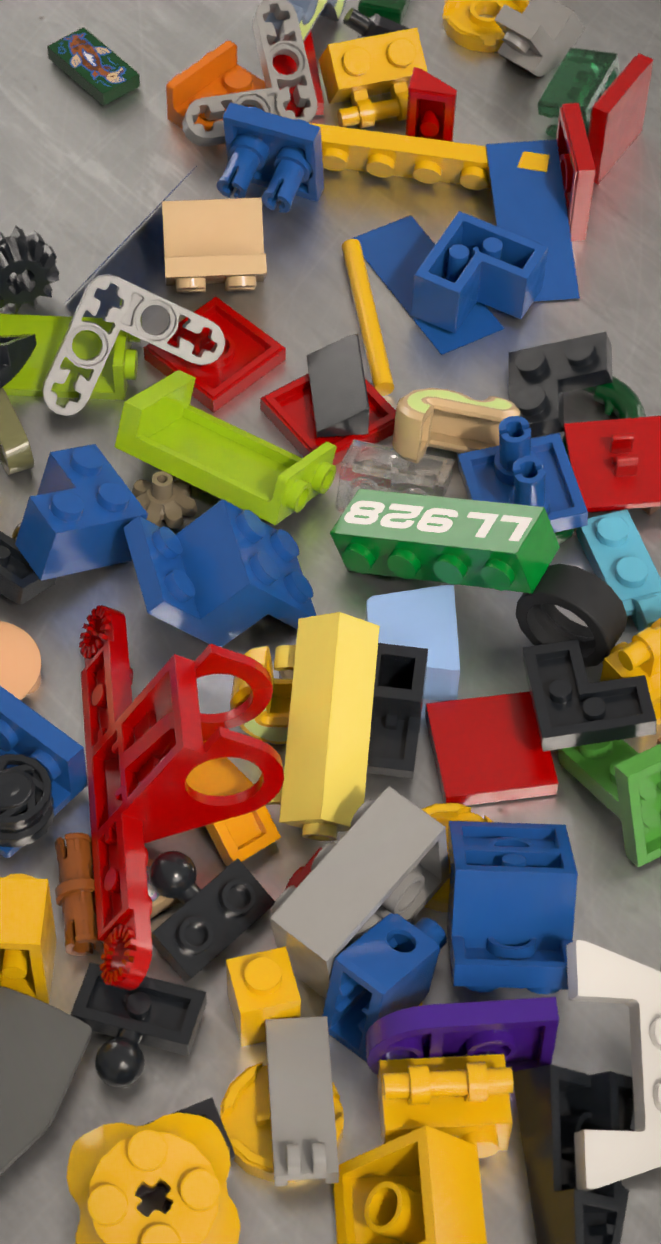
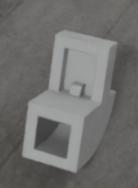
[494,0,585,76]

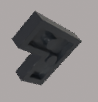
[509,332,613,438]
[523,639,657,751]

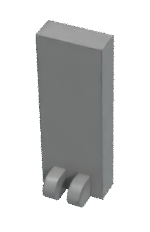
[265,1016,339,1186]

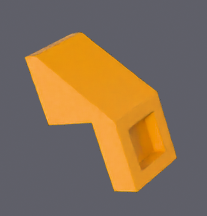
[186,740,281,866]

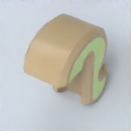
[392,388,520,464]

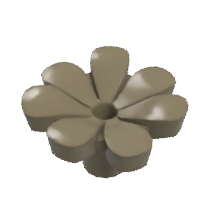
[132,471,197,529]

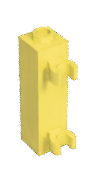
[266,612,380,841]

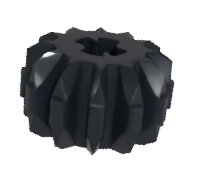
[0,226,59,314]

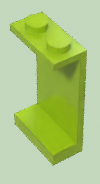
[0,299,142,400]

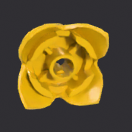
[66,1113,240,1244]

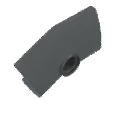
[0,986,92,1175]

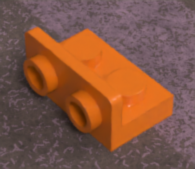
[166,40,266,131]

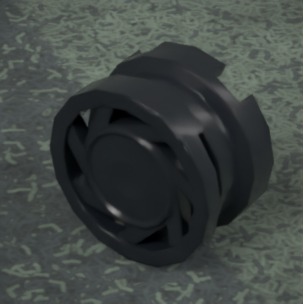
[0,754,55,848]

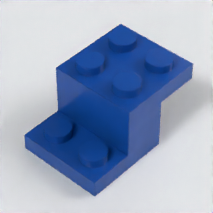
[123,499,317,647]
[447,821,578,994]

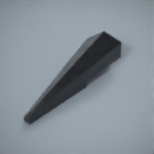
[512,1064,634,1244]

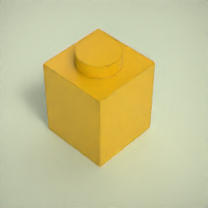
[226,946,301,1047]

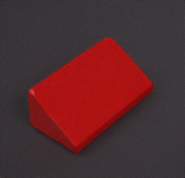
[406,67,457,142]

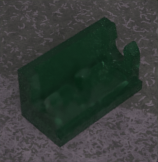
[537,48,620,138]

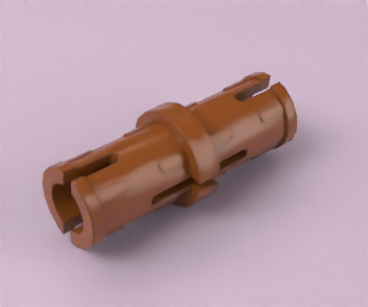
[55,833,104,956]

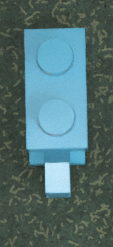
[576,509,661,633]

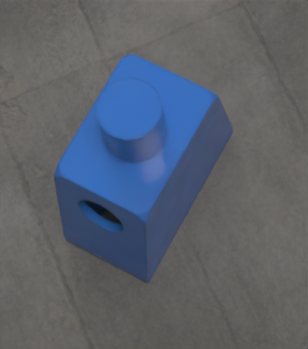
[322,914,447,1062]

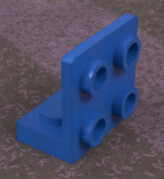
[0,686,88,858]

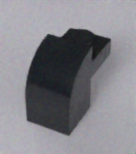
[367,643,428,779]

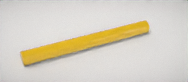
[342,239,394,396]

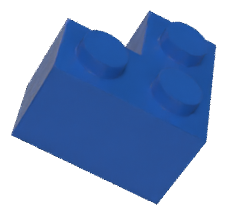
[411,211,548,333]
[15,444,148,581]

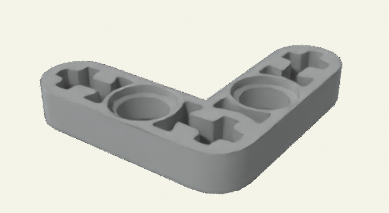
[182,0,317,146]
[42,274,225,416]

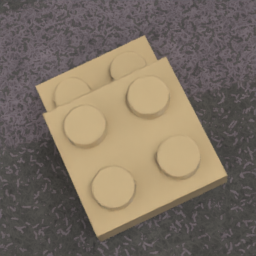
[162,198,267,294]

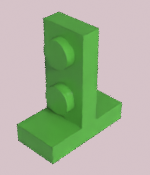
[558,739,661,868]

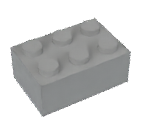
[270,786,450,999]

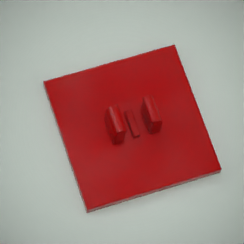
[563,416,661,512]

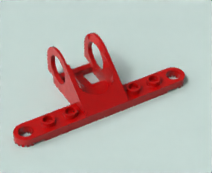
[79,605,284,990]

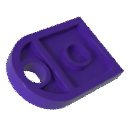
[365,997,559,1076]

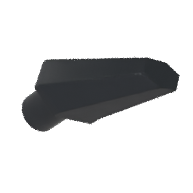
[343,8,410,39]

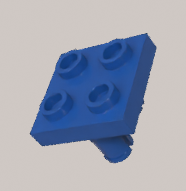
[216,102,324,213]
[458,416,588,533]

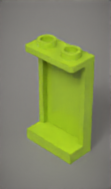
[115,370,336,525]

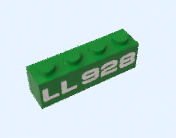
[330,489,560,594]

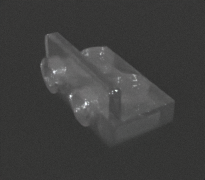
[335,439,455,512]

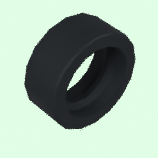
[515,564,627,667]

